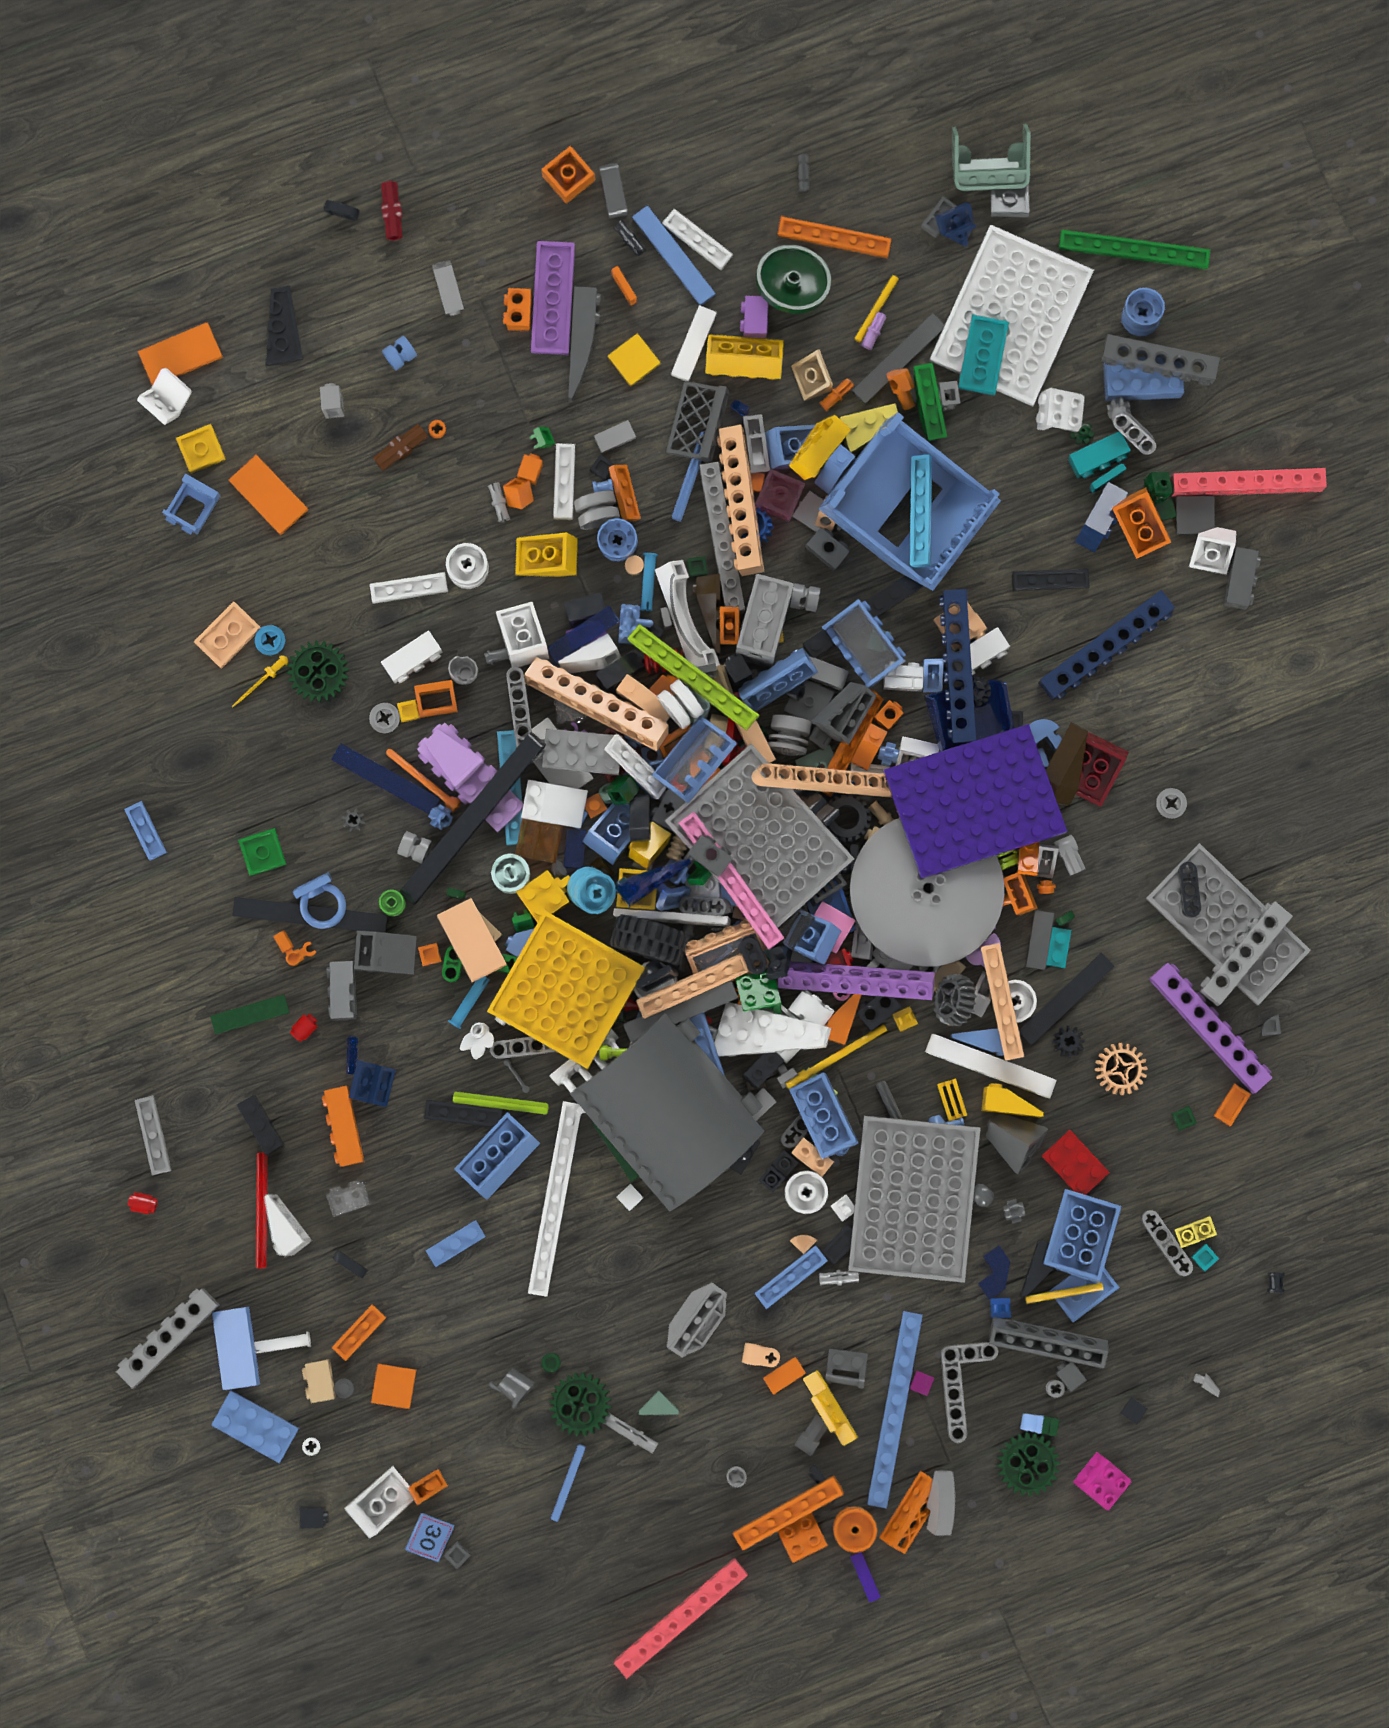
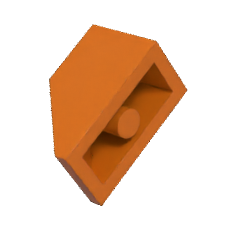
[720,607,740,644]
[851,723,887,771]

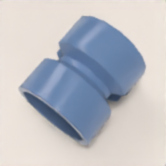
[382,336,417,371]

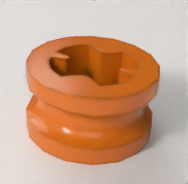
[429,420,446,439]

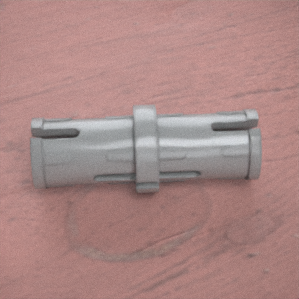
[488,483,510,523]
[819,1270,859,1286]

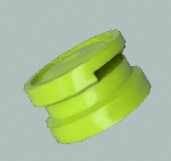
[996,848,1019,871]

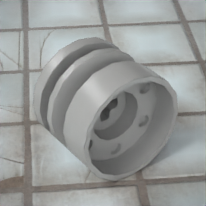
[768,715,812,756]

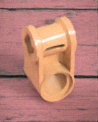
[742,1343,780,1367]

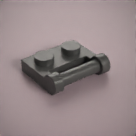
[825,1348,868,1389]

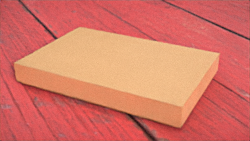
[194,602,261,669]

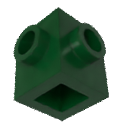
[1144,472,1173,503]

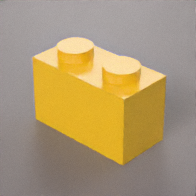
[628,821,671,869]

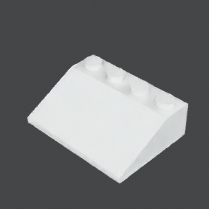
[264,1194,312,1256]

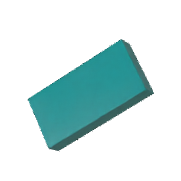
[1090,463,1127,493]

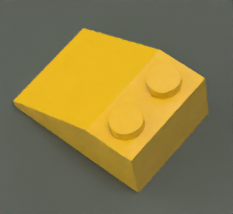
[515,533,577,577]
[981,1083,1043,1118]

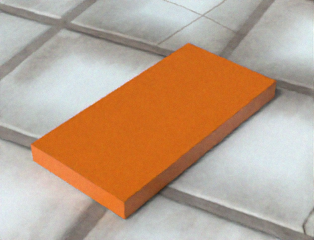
[138,322,223,386]
[229,455,308,535]

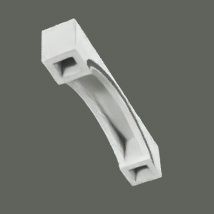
[655,560,720,667]

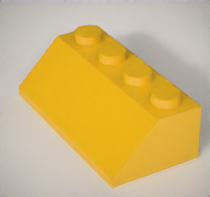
[705,335,783,380]

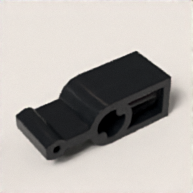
[794,789,840,827]

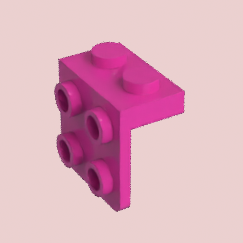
[1073,1452,1131,1510]

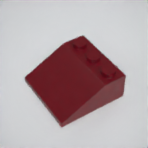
[1076,732,1129,807]

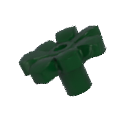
[1070,421,1094,445]

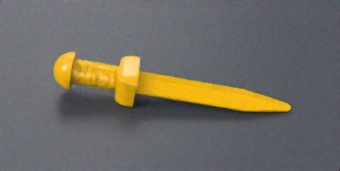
[232,655,288,708]

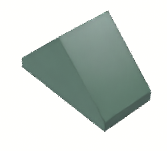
[639,1390,678,1415]

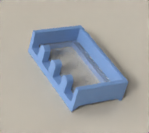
[822,599,906,689]
[652,715,737,803]

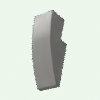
[743,414,770,473]
[927,1471,955,1536]

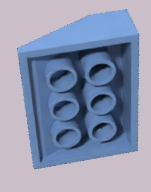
[1043,1189,1121,1283]

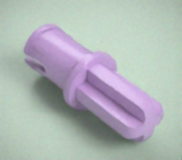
[861,312,886,350]

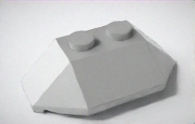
[667,1283,727,1357]

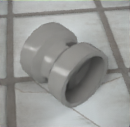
[727,1466,746,1487]

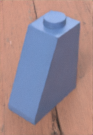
[815,444,855,495]

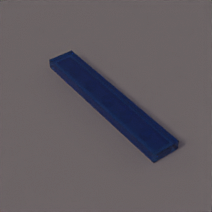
[331,743,441,814]

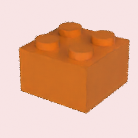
[541,146,595,204]

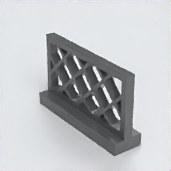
[666,381,730,463]

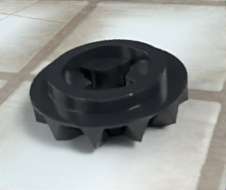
[961,676,991,706]

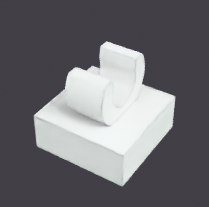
[831,1195,855,1222]

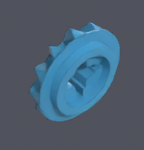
[255,625,286,656]

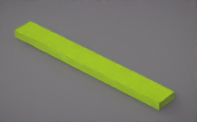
[627,624,759,731]

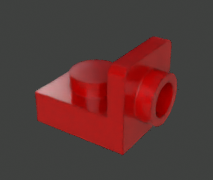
[825,948,853,966]

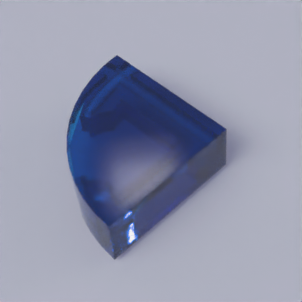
[730,400,750,416]

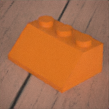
[1112,488,1171,559]

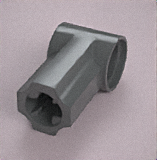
[794,1414,828,1456]

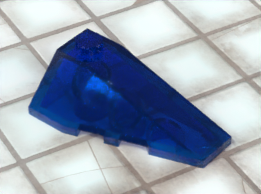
[615,858,691,908]

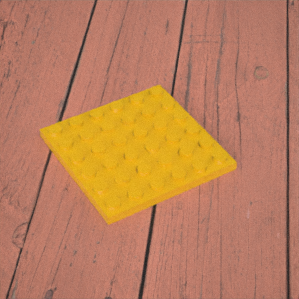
[487,911,645,1069]

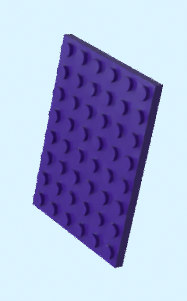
[883,724,1067,879]

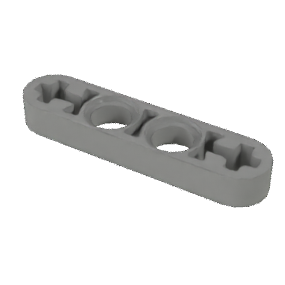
[1141,1210,1193,1276]

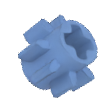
[877,742,899,767]
[428,804,453,830]

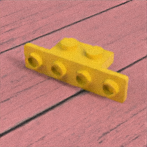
[803,1371,858,1446]

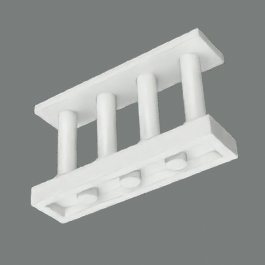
[549,1029,620,1114]

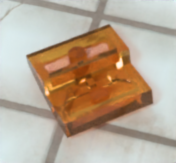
[515,818,563,863]

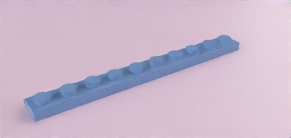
[867,1311,923,1508]

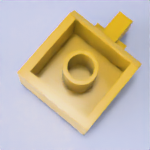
[516,870,570,923]

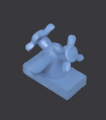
[618,604,653,645]

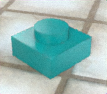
[1191,1244,1219,1272]

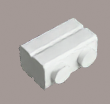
[883,662,924,692]

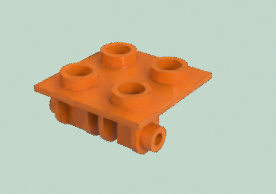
[778,1512,828,1563]

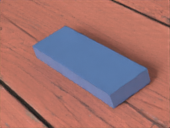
[124,801,167,861]

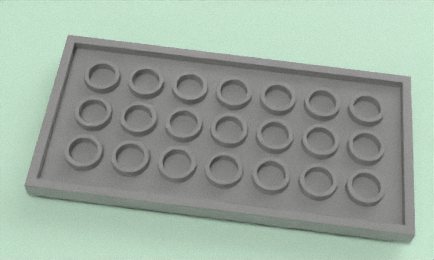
[1146,843,1311,1005]

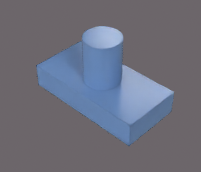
[656,884,691,911]

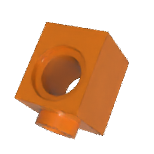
[517,454,543,486]
[873,700,904,732]

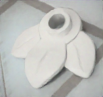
[460,1023,494,1059]

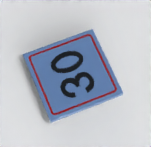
[405,1513,454,1562]

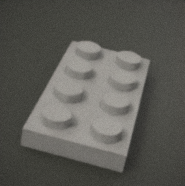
[542,729,623,775]

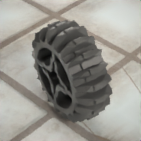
[933,974,977,1026]

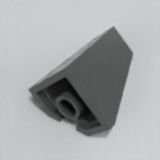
[985,1113,1048,1174]

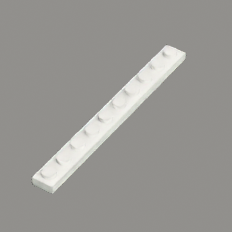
[528,1101,581,1297]

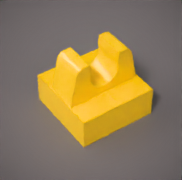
[892,1006,918,1032]

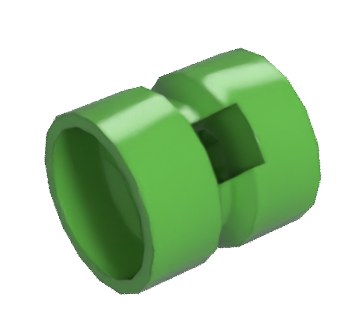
[379,890,406,917]

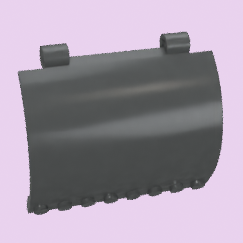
[570,1014,764,1212]

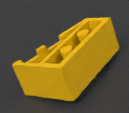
[788,415,851,480]

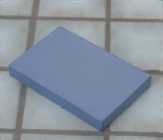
[1049,1268,1119,1322]

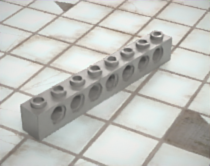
[699,462,745,614]

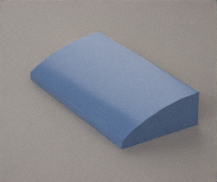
[789,1072,859,1159]

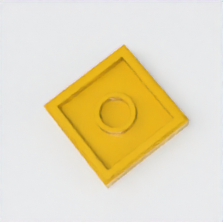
[608,333,661,386]
[176,424,226,474]

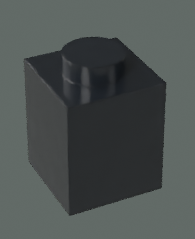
[300,1506,329,1529]

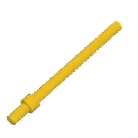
[785,1024,887,1089]

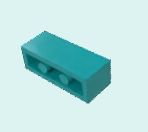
[1068,431,1131,479]

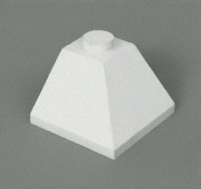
[1189,527,1236,574]

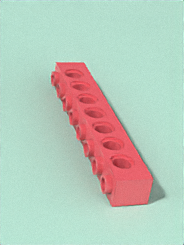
[1170,468,1327,497]
[614,1558,748,1679]

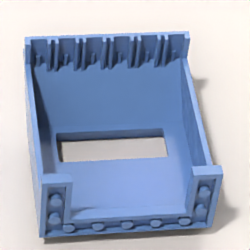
[818,413,1001,591]

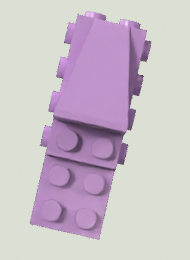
[417,723,524,833]

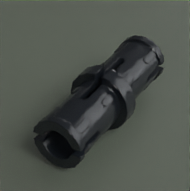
[614,220,646,257]

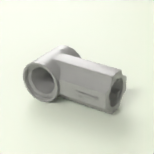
[1054,835,1086,876]

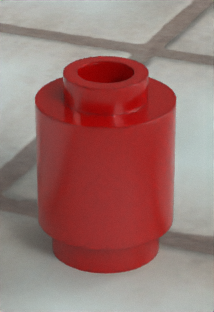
[290,1013,318,1042]
[128,1192,158,1215]

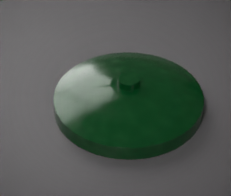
[756,245,831,314]

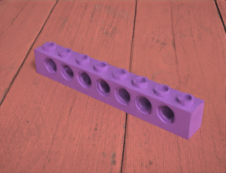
[778,961,935,1000]
[1149,963,1272,1094]

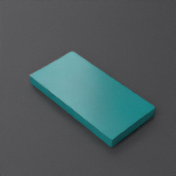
[958,314,1009,396]

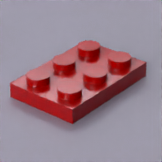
[1041,1130,1110,1195]

